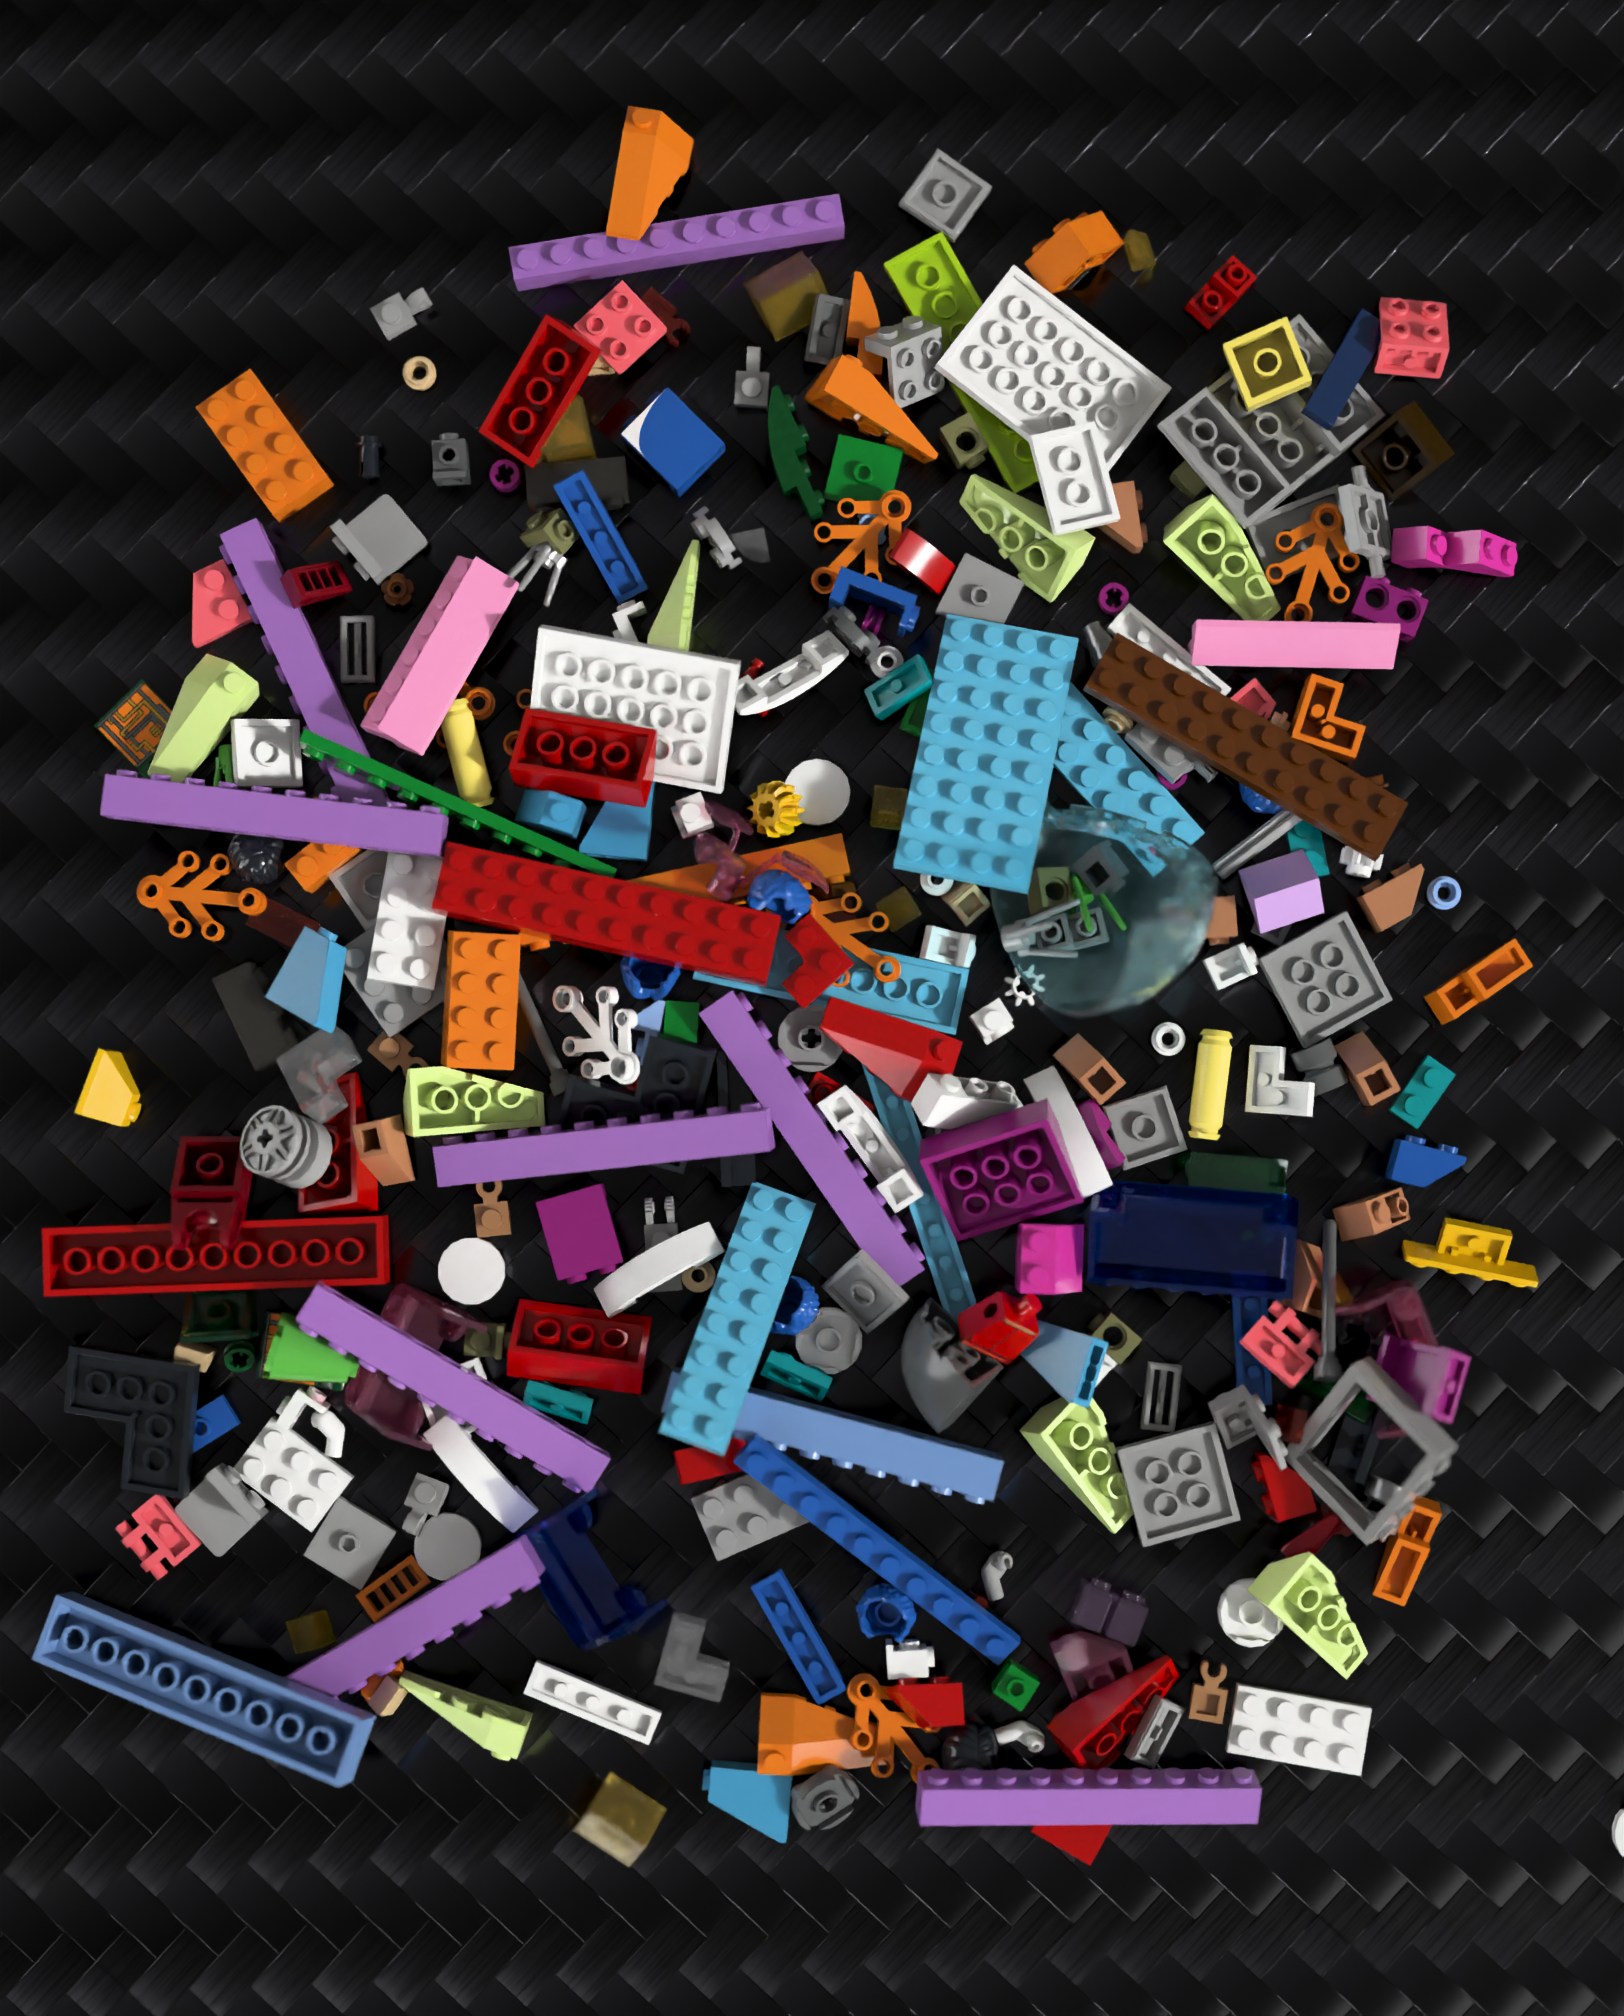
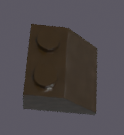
[1351,401,1455,503]

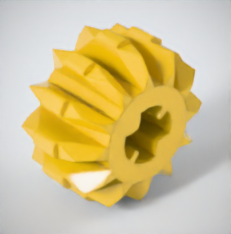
[746,780,805,838]

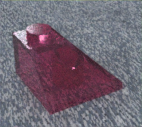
[1049,1631,1134,1702]

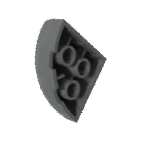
[901,1297,1004,1433]

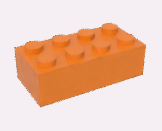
[196,369,334,523]
[441,930,521,1070]

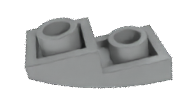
[1033,907,1110,951]

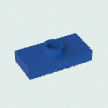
[193,1394,241,1453]

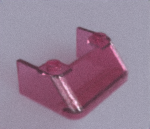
[1336,1280,1457,1439]
[344,1283,488,1451]

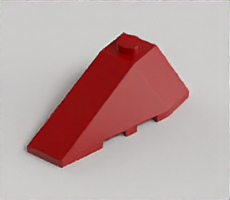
[819,996,963,1102]
[1046,1655,1180,1770]

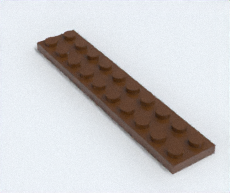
[1083,633,1409,862]

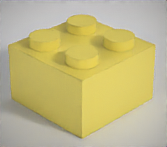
[1223,316,1312,412]

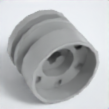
[240,1105,333,1189]

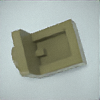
[519,508,580,555]

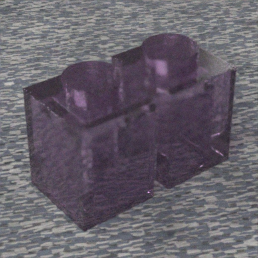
[1068,1577,1149,1647]

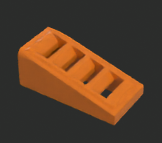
[355,1554,431,1623]

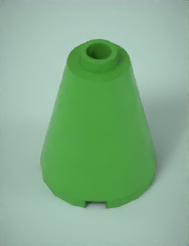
[262,1312,360,1383]

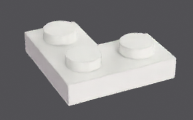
[1245,1045,1315,1117]

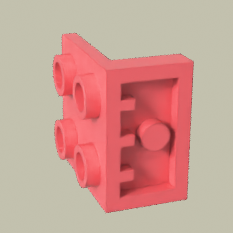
[573,280,667,375]
[1374,297,1450,379]

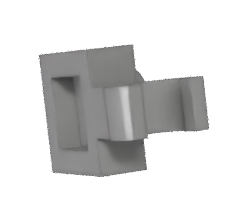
[370,287,433,341]
[734,346,770,408]
[402,1472,450,1537]

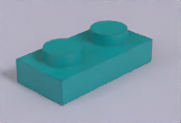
[864,654,934,721]
[1285,820,1329,877]
[1388,1055,1456,1129]
[760,1350,833,1402]
[523,1380,594,1425]

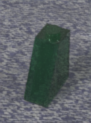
[1185,1152,1288,1194]

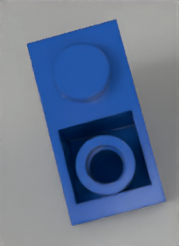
[1385,1135,1467,1188]

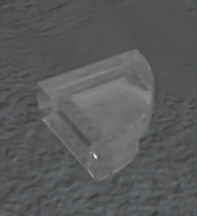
[731,528,770,563]

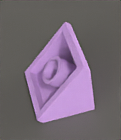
[1238,849,1324,934]

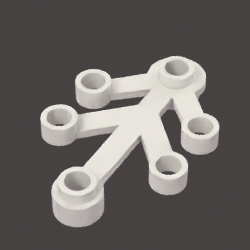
[552,985,640,1084]

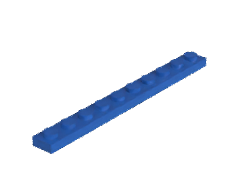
[733,1433,1020,1666]

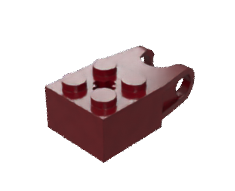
[170,1136,253,1250]

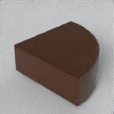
[808,881,856,902]

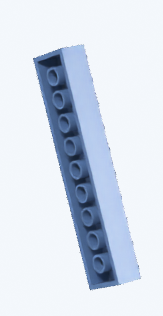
[661,1366,1004,1504]
[32,1591,376,1787]

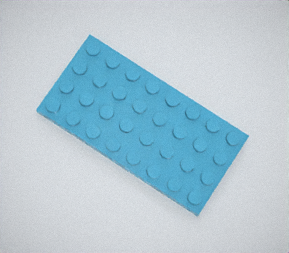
[893,614,1079,894]

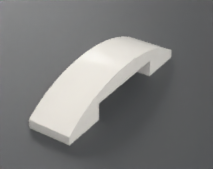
[734,630,849,715]
[1023,1065,1113,1198]
[817,1085,923,1213]
[594,1222,725,1319]
[423,1414,539,1533]

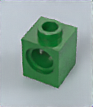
[664,1000,701,1043]
[991,1657,1040,1712]

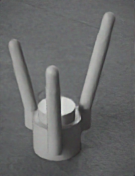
[506,541,567,606]
[1001,898,1080,958]

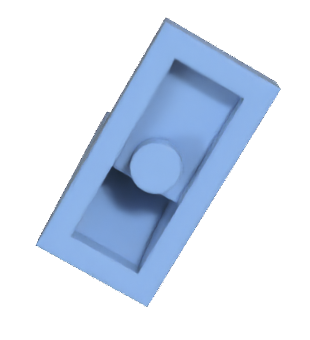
[626,1000,666,1065]

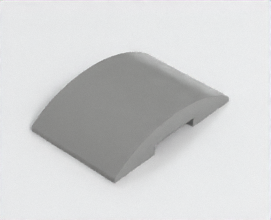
[1157,314,1385,529]

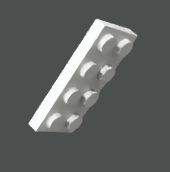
[367,852,447,990]
[1225,1683,1372,1776]

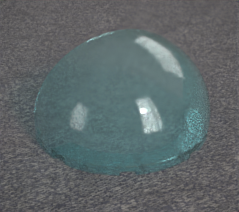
[990,802,1218,1017]

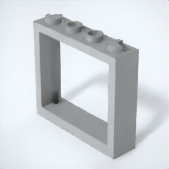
[1284,1356,1458,1545]

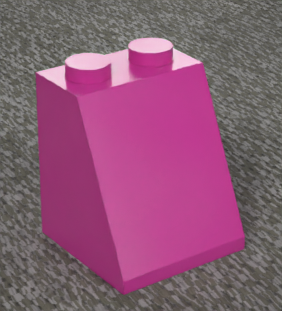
[1014,1222,1084,1295]

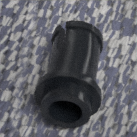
[355,435,382,479]

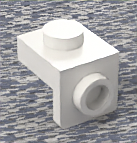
[612,600,647,642]
[919,925,976,968]
[1203,942,1259,991]
[275,1386,331,1431]

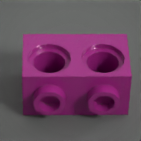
[1346,575,1429,643]

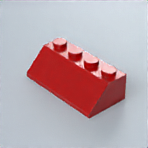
[478,314,602,468]
[509,708,657,808]
[507,1299,652,1395]

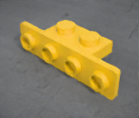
[1401,1217,1539,1287]

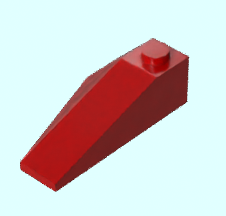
[298,1072,378,1216]

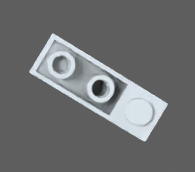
[910,1073,1023,1129]

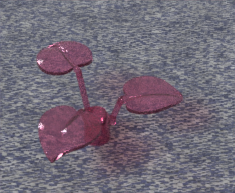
[695,799,829,901]

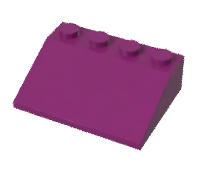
[919,1098,1084,1242]

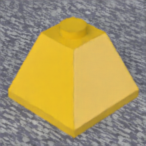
[74,1048,141,1127]

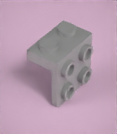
[864,316,945,408]
[330,494,427,586]
[1208,1384,1288,1470]
[175,1463,269,1556]

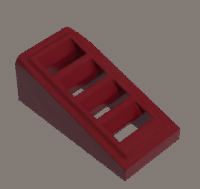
[280,560,352,609]
[1280,1512,1343,1558]

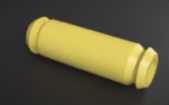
[441,698,494,807]
[1188,1029,1233,1141]

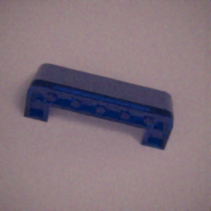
[1087,1181,1299,1301]

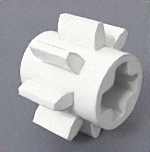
[1339,846,1384,878]
[1004,966,1045,1007]

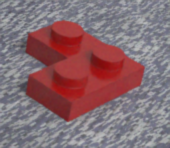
[781,913,855,1009]

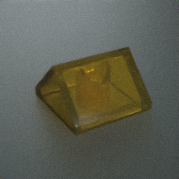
[744,251,828,342]
[540,394,597,469]
[573,1772,667,1868]

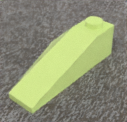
[959,474,1095,603]
[1163,494,1281,621]
[647,540,700,651]
[147,654,260,783]
[403,1066,545,1137]
[1019,1397,1133,1534]
[1247,1551,1368,1679]
[399,1670,533,1761]

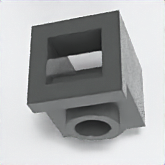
[432,433,470,486]
[1071,839,1130,897]

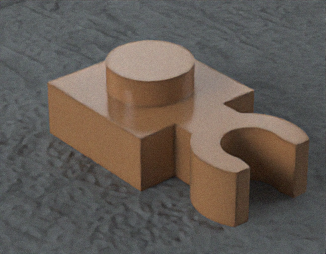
[367,1030,429,1078]
[474,1180,512,1238]
[1187,1660,1228,1724]

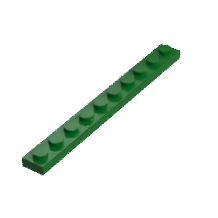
[299,729,617,878]

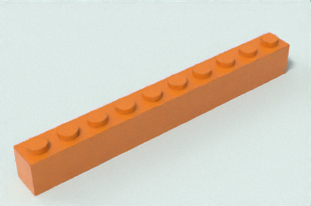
[518,833,850,951]

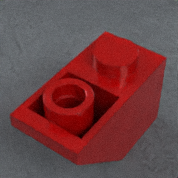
[1252,1451,1317,1522]
[887,1677,965,1728]

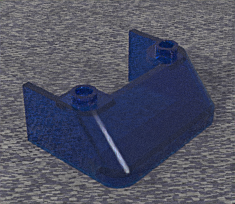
[514,1487,668,1651]

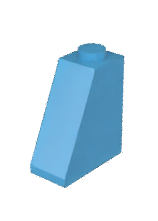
[579,781,656,862]
[514,789,589,842]
[265,926,347,1034]
[1020,1320,1108,1408]
[702,1759,792,1843]

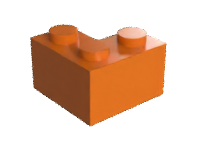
[1024,211,1124,294]
[1288,673,1366,763]
[284,796,364,893]

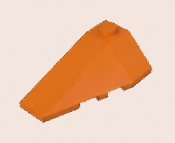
[606,106,693,241]
[803,354,938,464]
[757,1692,894,1776]

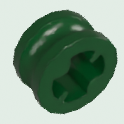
[224,1338,255,1372]

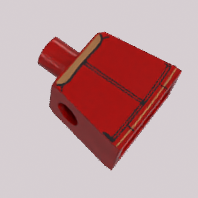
[957,1292,1042,1365]

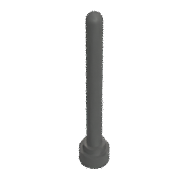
[518,972,571,1097]
[1314,1219,1342,1382]

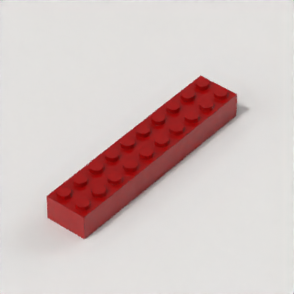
[431,842,781,987]
[42,1215,390,1297]

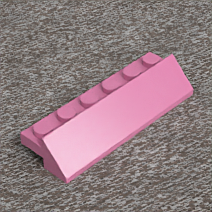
[360,555,519,756]
[1187,620,1400,669]

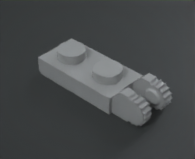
[644,1196,683,1293]

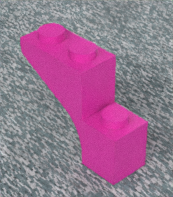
[1391,526,1517,577]

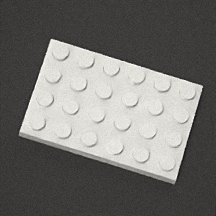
[934,265,1171,472]
[530,624,741,794]

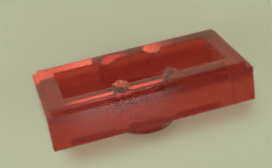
[245,897,322,948]
[1274,1402,1308,1445]

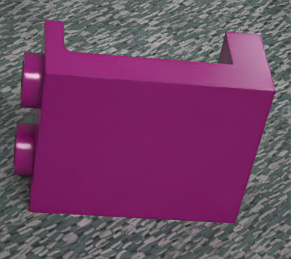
[536,1183,625,1284]
[1366,1334,1471,1424]

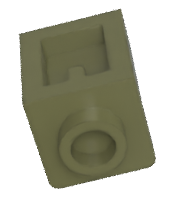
[463,1321,512,1360]

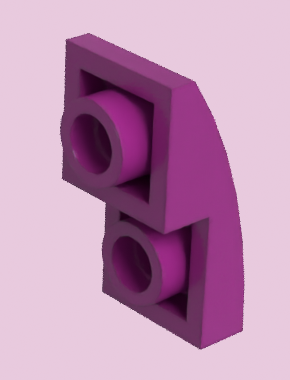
[1076,1098,1125,1170]

